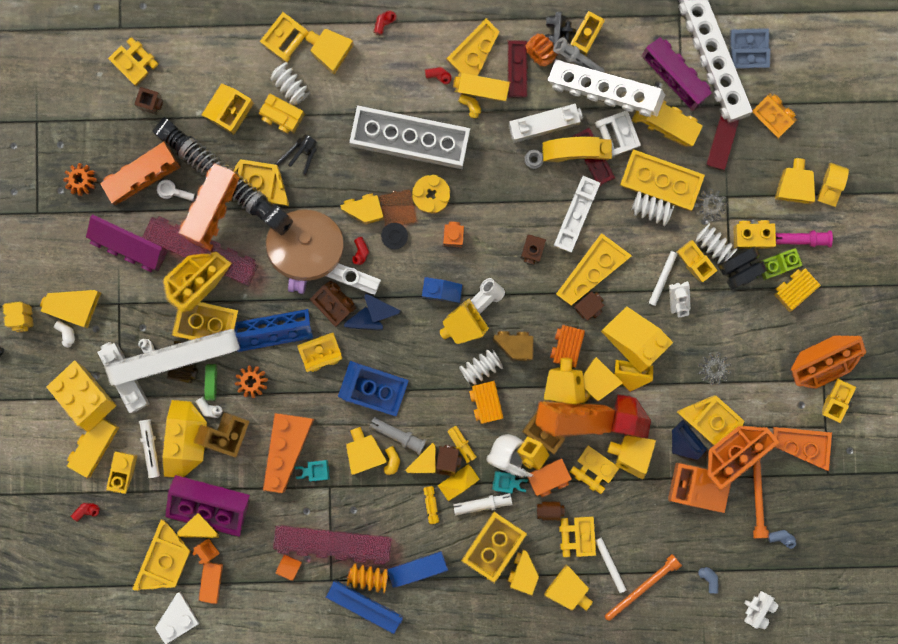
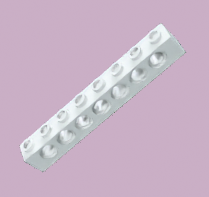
[679,0,753,123]

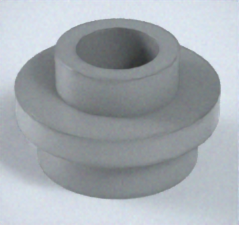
[525,150,543,169]

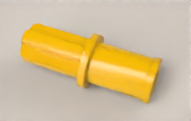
[448,426,477,463]

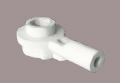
[157,180,195,201]

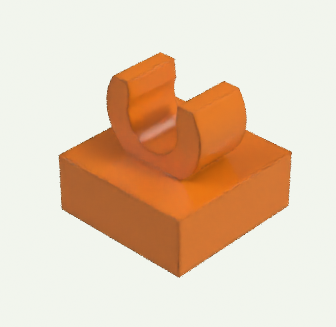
[193,538,220,564]

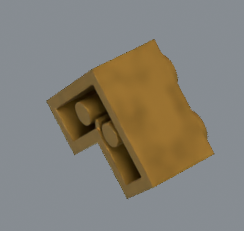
[522,400,565,454]
[194,412,250,458]

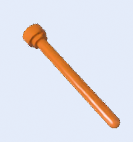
[753,460,769,538]
[605,554,682,621]

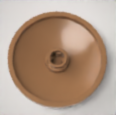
[266,210,343,281]

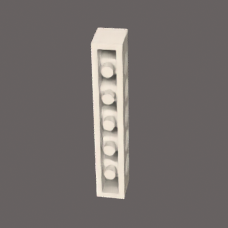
[548,60,665,117]

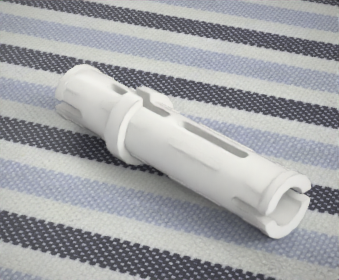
[139,419,161,478]
[453,493,512,516]

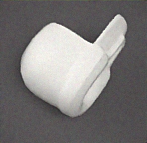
[486,434,533,477]

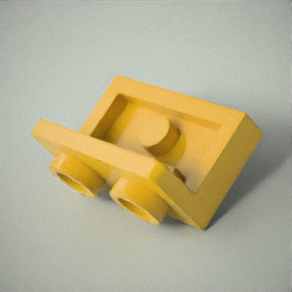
[297,332,343,372]

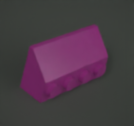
[641,37,712,112]
[86,214,168,273]
[165,475,250,537]

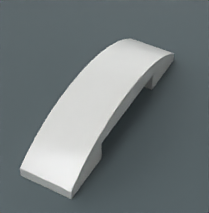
[554,176,600,253]

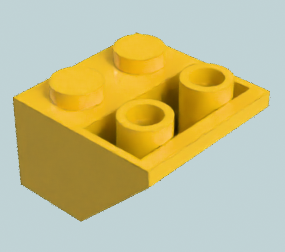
[202,83,254,135]

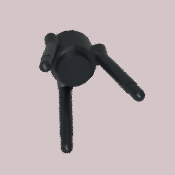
[274,134,317,175]

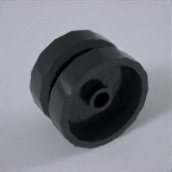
[718,246,769,290]

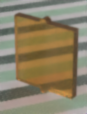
[379,189,417,225]

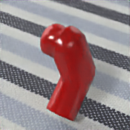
[373,11,397,35]
[425,67,452,85]
[352,237,369,265]
[71,503,99,522]

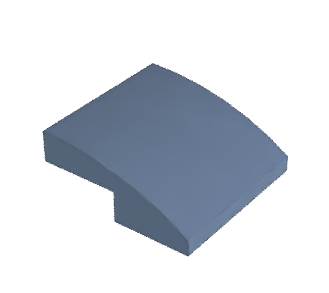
[730,28,770,68]

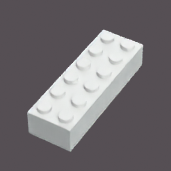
[349,105,470,169]

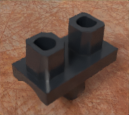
[545,12,576,45]

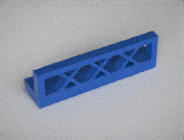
[234,309,313,352]
[326,580,403,634]

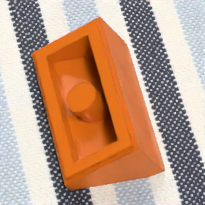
[199,562,223,604]

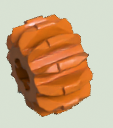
[525,34,558,67]
[63,163,97,196]
[235,366,268,398]

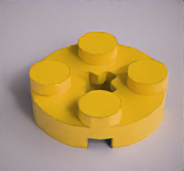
[413,175,450,214]

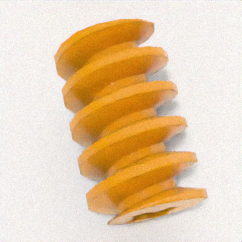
[347,563,388,594]

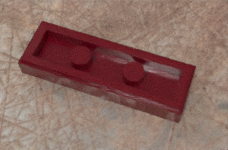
[508,40,527,98]
[706,114,739,171]
[572,127,615,186]

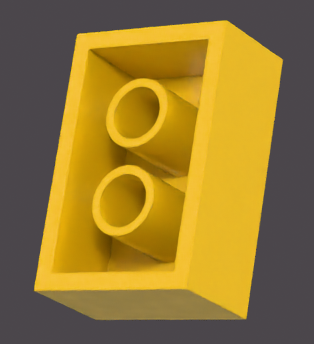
[47,360,117,432]
[462,511,527,583]

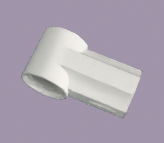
[471,278,505,314]

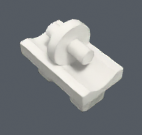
[669,281,691,317]
[744,591,778,629]

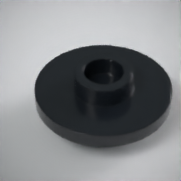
[381,223,408,249]

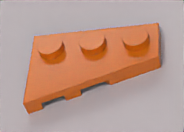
[772,427,832,471]

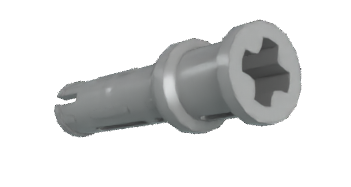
[553,37,605,73]
[369,417,427,456]

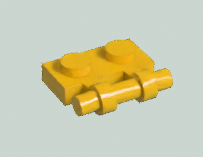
[108,37,158,86]
[570,445,619,494]
[559,516,596,557]

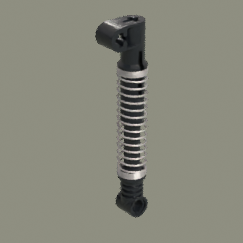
[152,117,293,235]

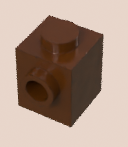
[134,87,163,114]
[520,234,546,265]
[573,291,605,322]
[435,445,462,476]

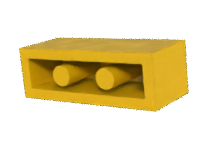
[67,418,120,478]

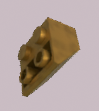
[493,331,533,361]

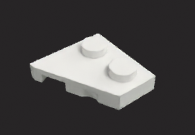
[156,591,199,644]

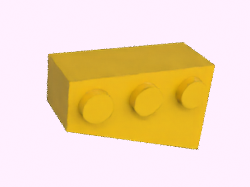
[632,100,703,147]

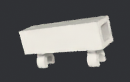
[509,104,583,143]
[97,342,150,413]

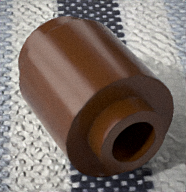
[537,501,564,521]

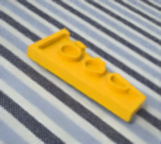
[556,233,632,306]

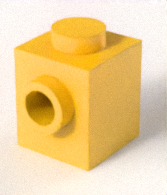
[517,436,550,470]

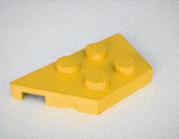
[234,159,289,206]
[677,395,744,446]
[132,519,191,590]

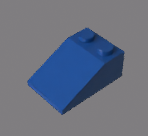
[338,361,409,416]

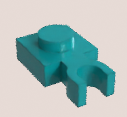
[295,460,330,481]
[492,471,528,493]

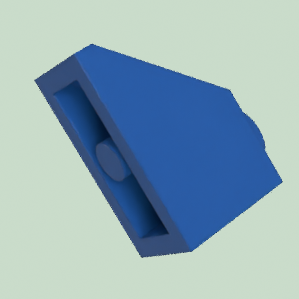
[422,277,463,303]

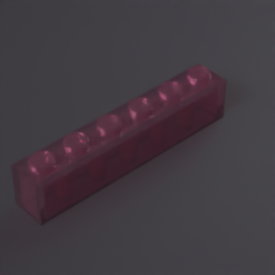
[142,216,258,287]
[273,525,392,565]

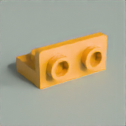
[752,93,797,138]

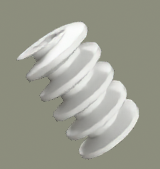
[270,62,310,105]
[631,191,674,226]
[695,223,737,264]
[459,349,503,385]

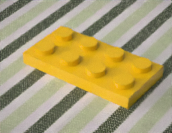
[620,149,705,211]

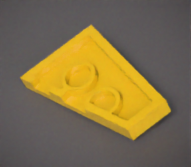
[446,18,499,76]

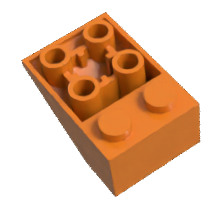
[668,463,731,513]

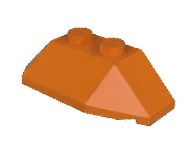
[791,336,866,389]
[707,426,780,491]

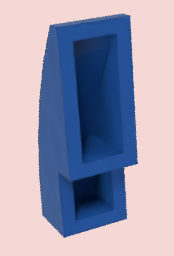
[387,551,448,588]

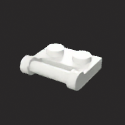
[595,111,641,157]

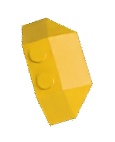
[163,252,232,312]
[163,400,207,477]

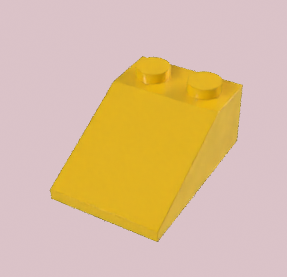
[172,302,238,340]
[601,307,673,373]

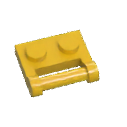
[260,12,309,62]

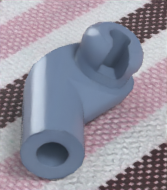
[768,530,796,549]
[698,567,719,593]

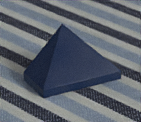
[364,294,401,322]
[344,307,384,330]
[672,420,707,460]

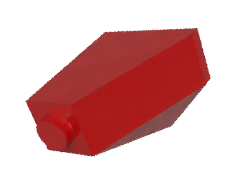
[611,394,651,439]

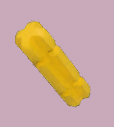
[423,486,439,524]

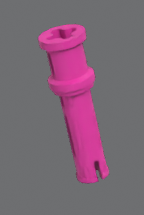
[776,230,833,248]

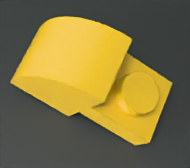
[817,163,849,207]
[676,240,718,283]
[822,378,856,423]

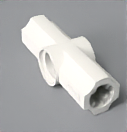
[326,263,381,295]

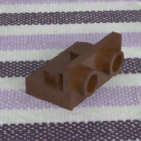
[310,281,357,327]

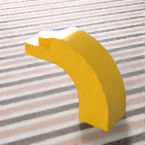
[543,137,612,162]

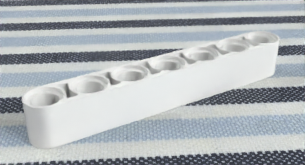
[104,329,240,385]

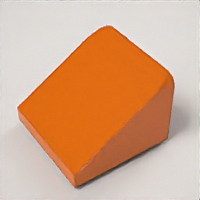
[275,554,302,581]

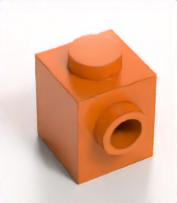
[443,222,464,247]

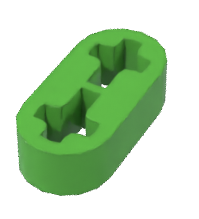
[205,364,217,401]

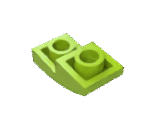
[757,248,803,280]

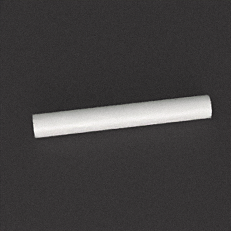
[648,251,678,306]
[595,537,626,593]

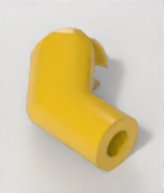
[458,94,481,119]
[384,446,400,475]

